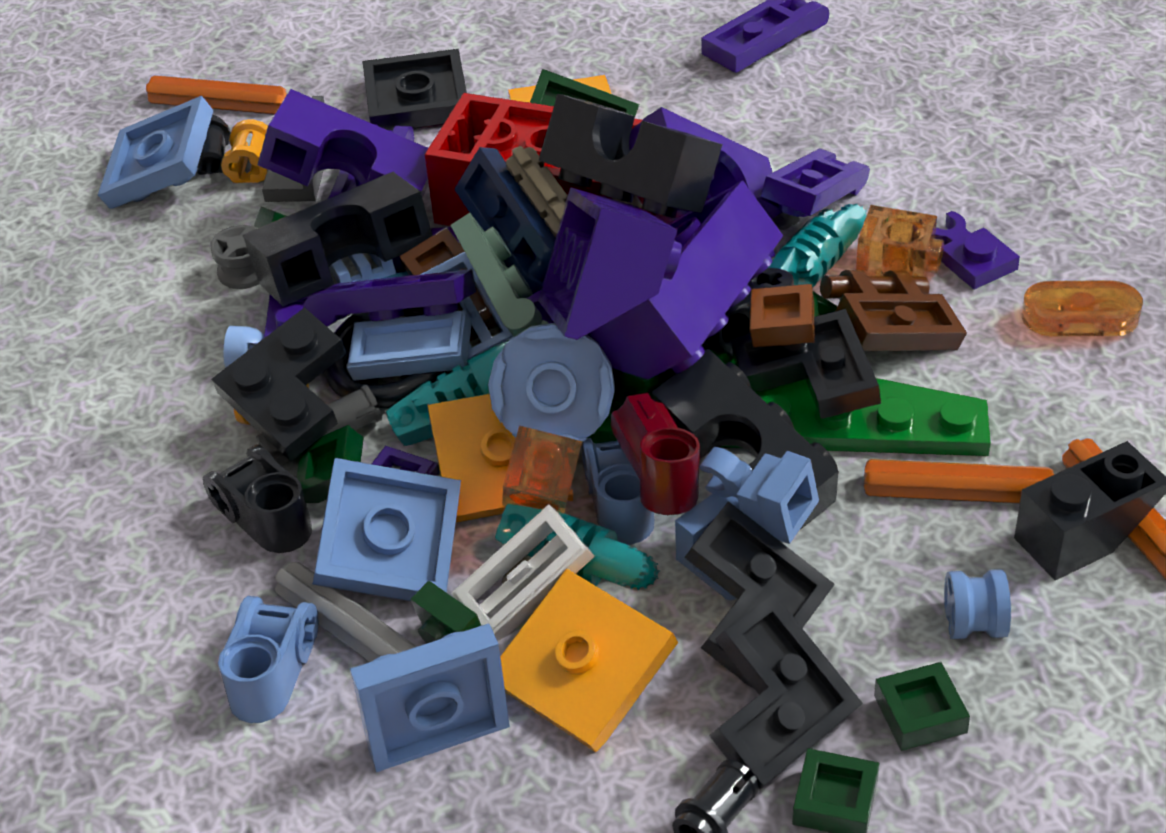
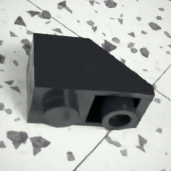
[1014,441,1166,581]

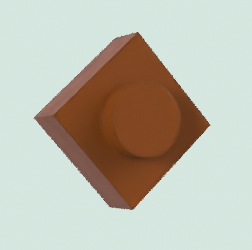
[750,284,814,347]

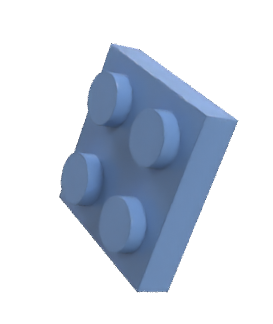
[98,96,213,209]
[312,458,461,601]
[350,623,510,772]

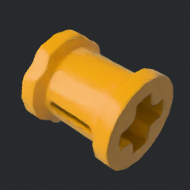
[221,119,268,183]

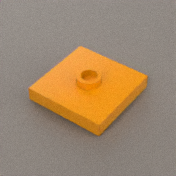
[428,394,573,523]
[500,569,678,752]

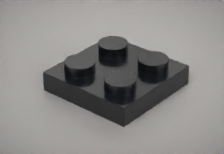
[362,49,467,130]

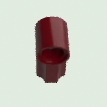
[611,393,700,516]

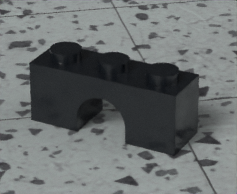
[539,94,723,218]
[243,172,433,307]
[652,349,839,542]

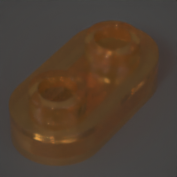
[1021,280,1143,337]

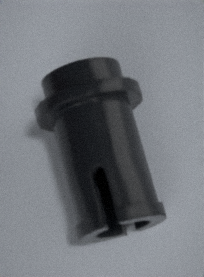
[197,115,231,175]
[672,759,759,833]

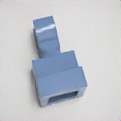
[699,447,819,544]

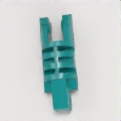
[768,204,868,287]
[386,340,509,446]
[495,504,660,590]

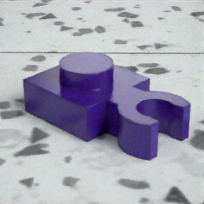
[923,211,1020,290]

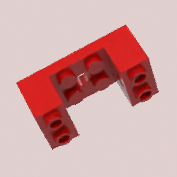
[425,93,656,226]

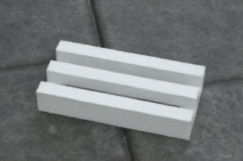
[451,504,595,642]

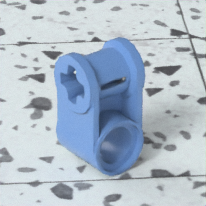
[581,438,655,545]
[218,595,319,723]

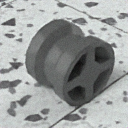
[211,225,259,289]

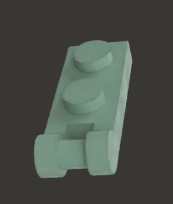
[451,213,549,336]

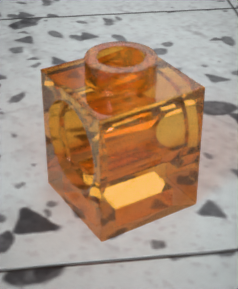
[856,205,944,277]
[502,425,582,513]

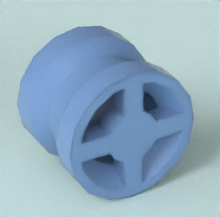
[944,570,1011,639]

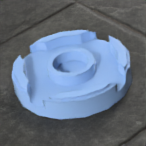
[488,323,615,450]

